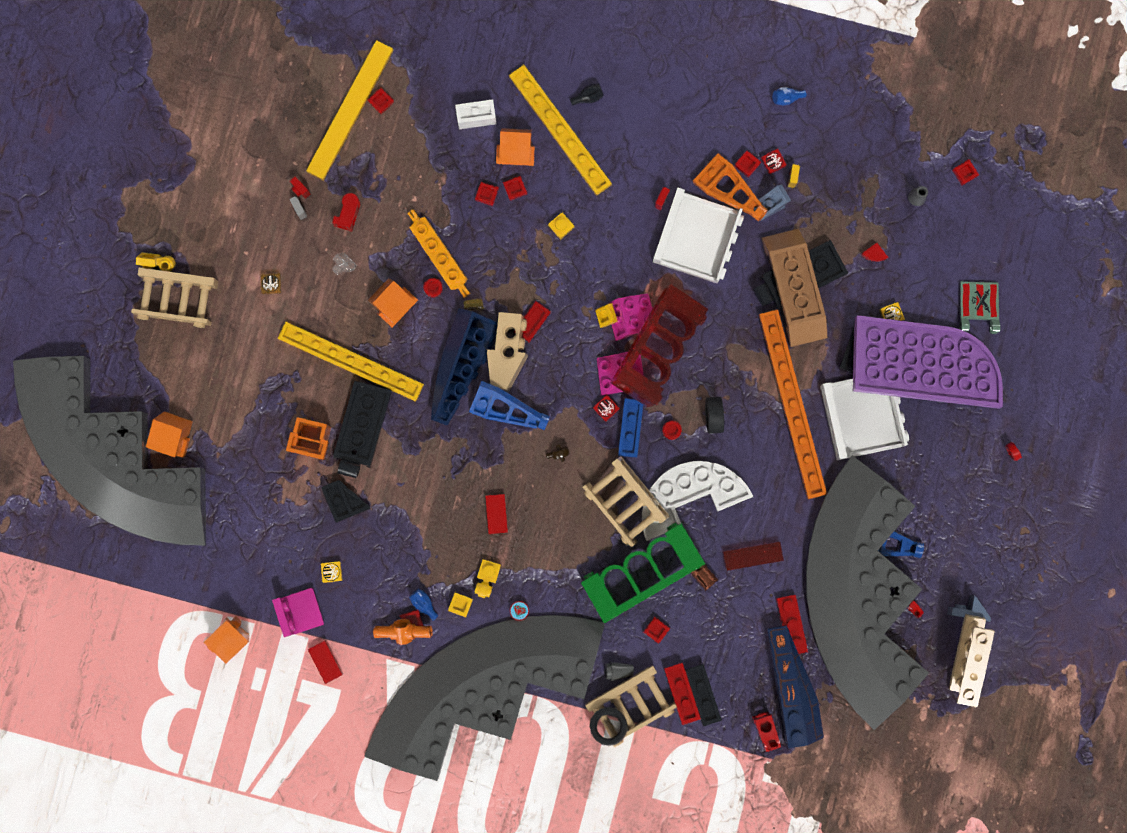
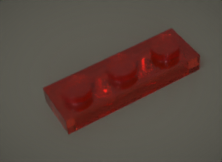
[723,542,784,571]

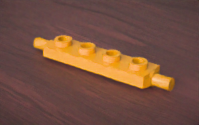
[408,209,470,298]

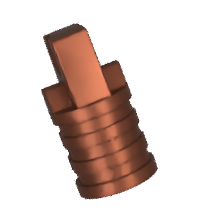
[691,565,718,591]

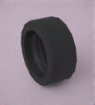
[705,397,724,434]
[589,707,628,746]

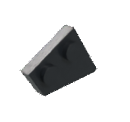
[321,480,370,523]

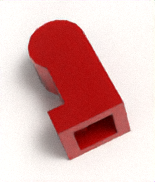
[332,193,360,232]
[752,711,781,752]

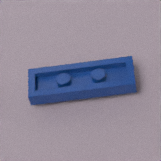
[618,398,644,458]

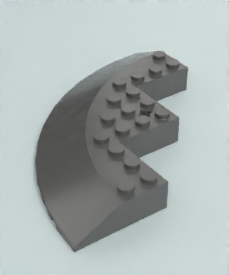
[13,356,206,546]
[806,455,929,730]
[364,615,605,781]

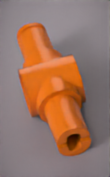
[373,619,433,645]

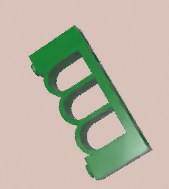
[581,522,706,623]

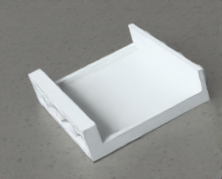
[653,188,744,283]
[820,379,909,460]

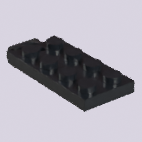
[753,240,848,310]
[333,381,392,478]

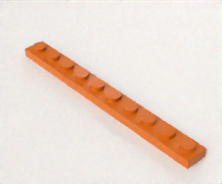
[759,310,827,499]

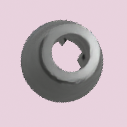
[908,186,928,206]
[604,661,634,681]

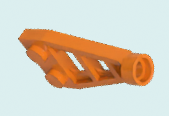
[693,154,768,221]

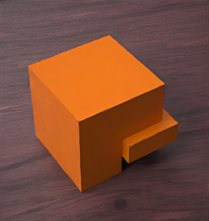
[496,128,535,166]
[368,278,418,328]
[146,411,193,458]
[286,417,331,460]
[203,616,250,664]

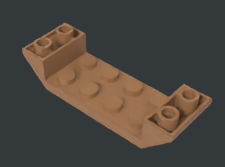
[762,229,828,347]

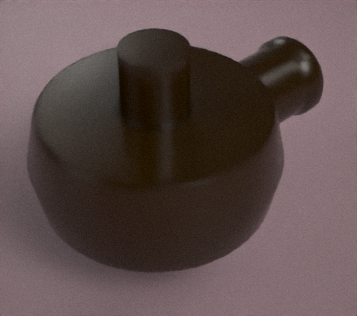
[546,444,570,462]

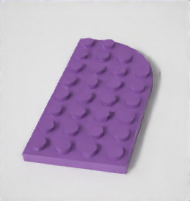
[853,315,1003,409]

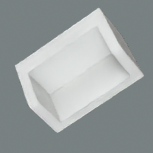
[455,99,496,129]

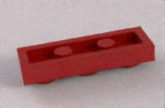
[776,595,808,654]
[664,663,701,725]

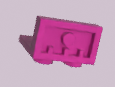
[606,293,658,341]
[597,351,645,395]
[272,588,324,637]

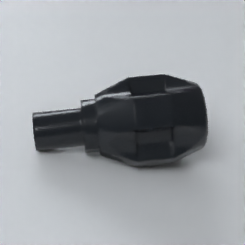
[570,84,604,106]

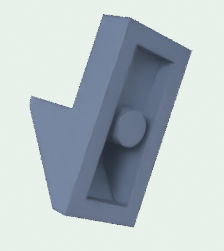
[754,184,791,221]
[947,595,991,622]

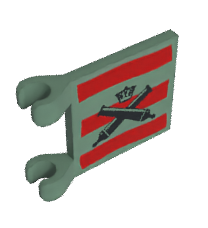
[959,282,1000,334]

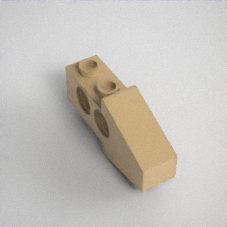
[487,312,528,391]

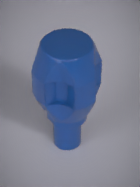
[772,87,807,106]
[409,588,438,621]

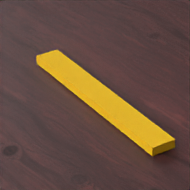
[306,40,394,181]
[509,65,612,196]
[278,322,424,402]

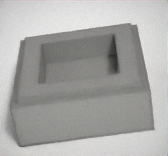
[289,197,307,220]

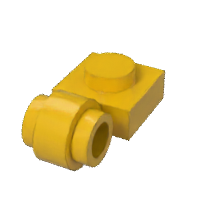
[136,252,176,272]
[475,559,501,598]

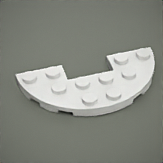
[642,461,753,541]

